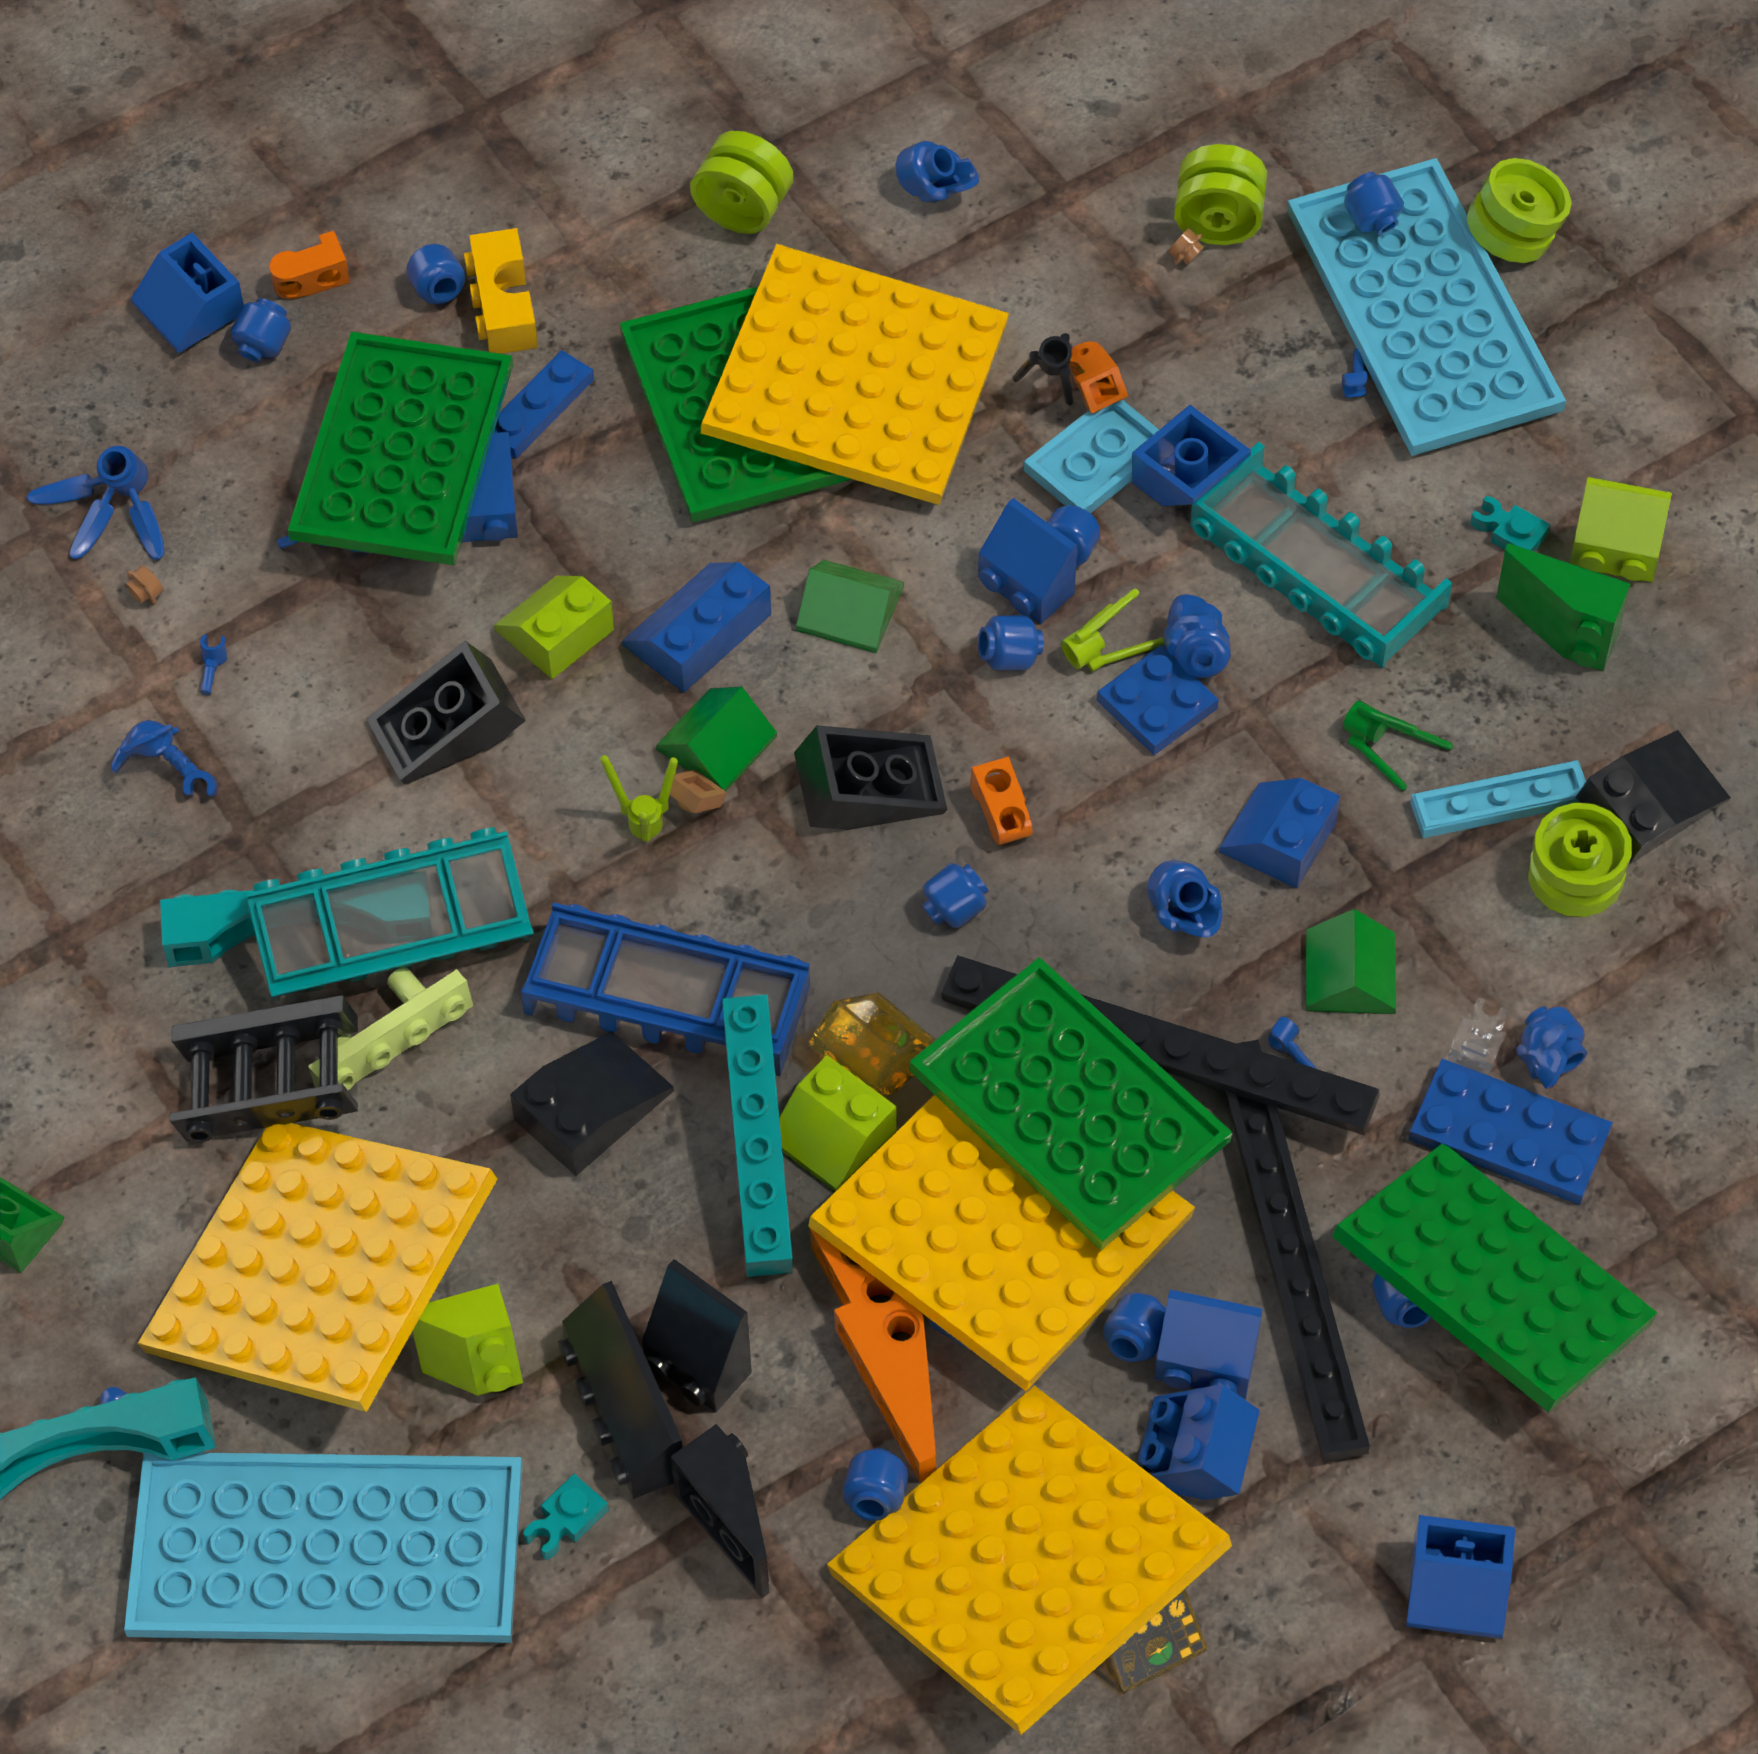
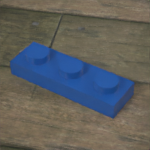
[494,350,594,459]

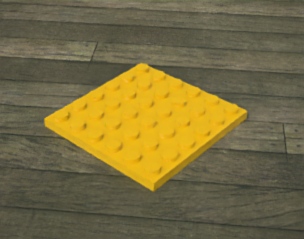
[701,244,1009,505]
[808,1095,1195,1391]
[138,1123,498,1412]
[827,1385,1232,1735]

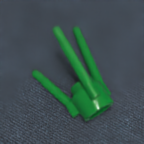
[1343,700,1453,791]

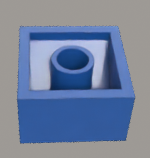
[1132,405,1251,506]
[978,498,1077,624]
[1219,778,1340,888]
[1154,1289,1263,1399]

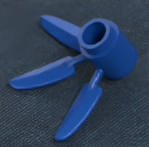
[26,446,164,560]

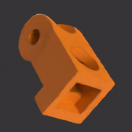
[269,230,350,300]
[1070,341,1129,414]
[969,756,1033,846]

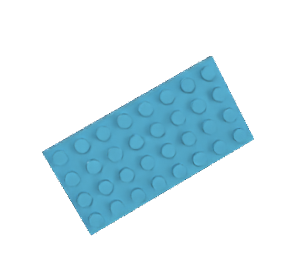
[1287,158,1566,456]
[124,1453,523,1643]

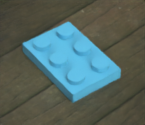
[1024,400,1159,513]

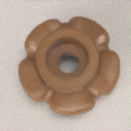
[1167,228,1204,265]
[125,565,164,604]

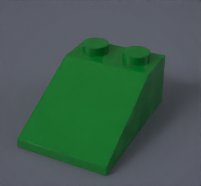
[1496,543,1631,671]

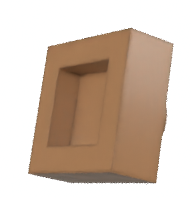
[670,770,727,813]

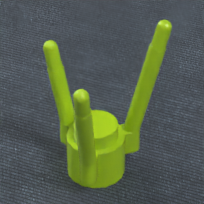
[1060,588,1164,672]
[600,755,678,842]

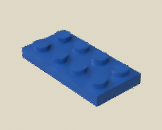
[1408,1058,1613,1205]

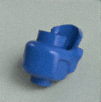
[895,141,979,203]
[1163,594,1231,678]
[1147,859,1223,937]
[1516,1006,1587,1089]

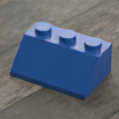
[622,562,772,693]

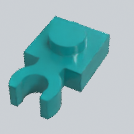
[1470,496,1551,552]
[523,1473,609,1560]

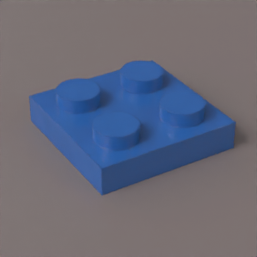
[1097,645,1219,755]

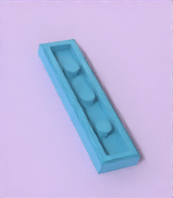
[1410,760,1586,838]

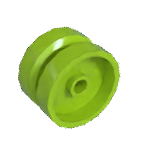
[690,131,793,234]
[1174,144,1267,245]
[1466,158,1572,263]
[1528,803,1632,917]

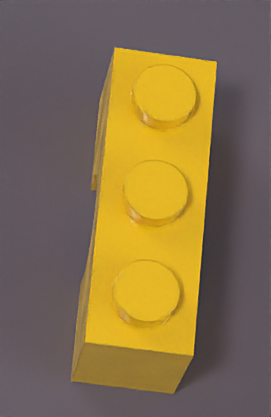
[464,228,538,354]

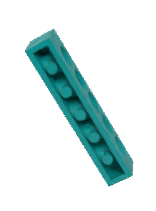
[722,994,793,1277]

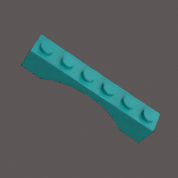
[160,871,433,968]
[0,1377,216,1500]

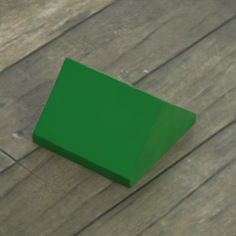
[796,560,904,653]
[656,686,777,792]
[1306,909,1396,1014]
[0,1177,65,1273]

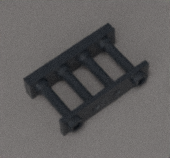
[170,995,358,1142]

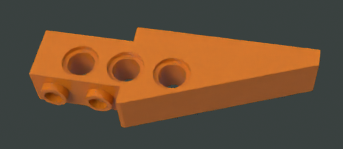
[809,1227,936,1483]

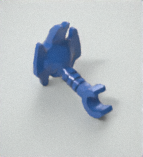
[111,720,218,797]

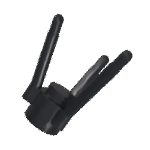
[1012,333,1073,406]

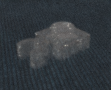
[1447,998,1508,1075]

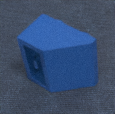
[131,232,244,354]
[1137,1384,1260,1500]
[1406,1515,1516,1639]

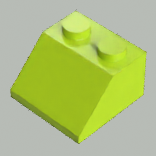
[1570,477,1672,582]
[494,575,614,680]
[779,1055,897,1192]
[412,1283,523,1396]

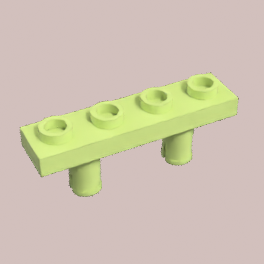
[308,967,473,1090]

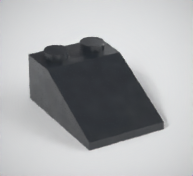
[366,641,526,784]
[794,725,948,830]
[1576,730,1731,865]
[510,1031,674,1176]
[642,1259,752,1413]
[671,1424,770,1599]

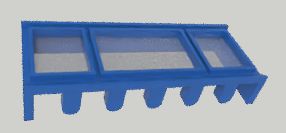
[521,902,810,1076]

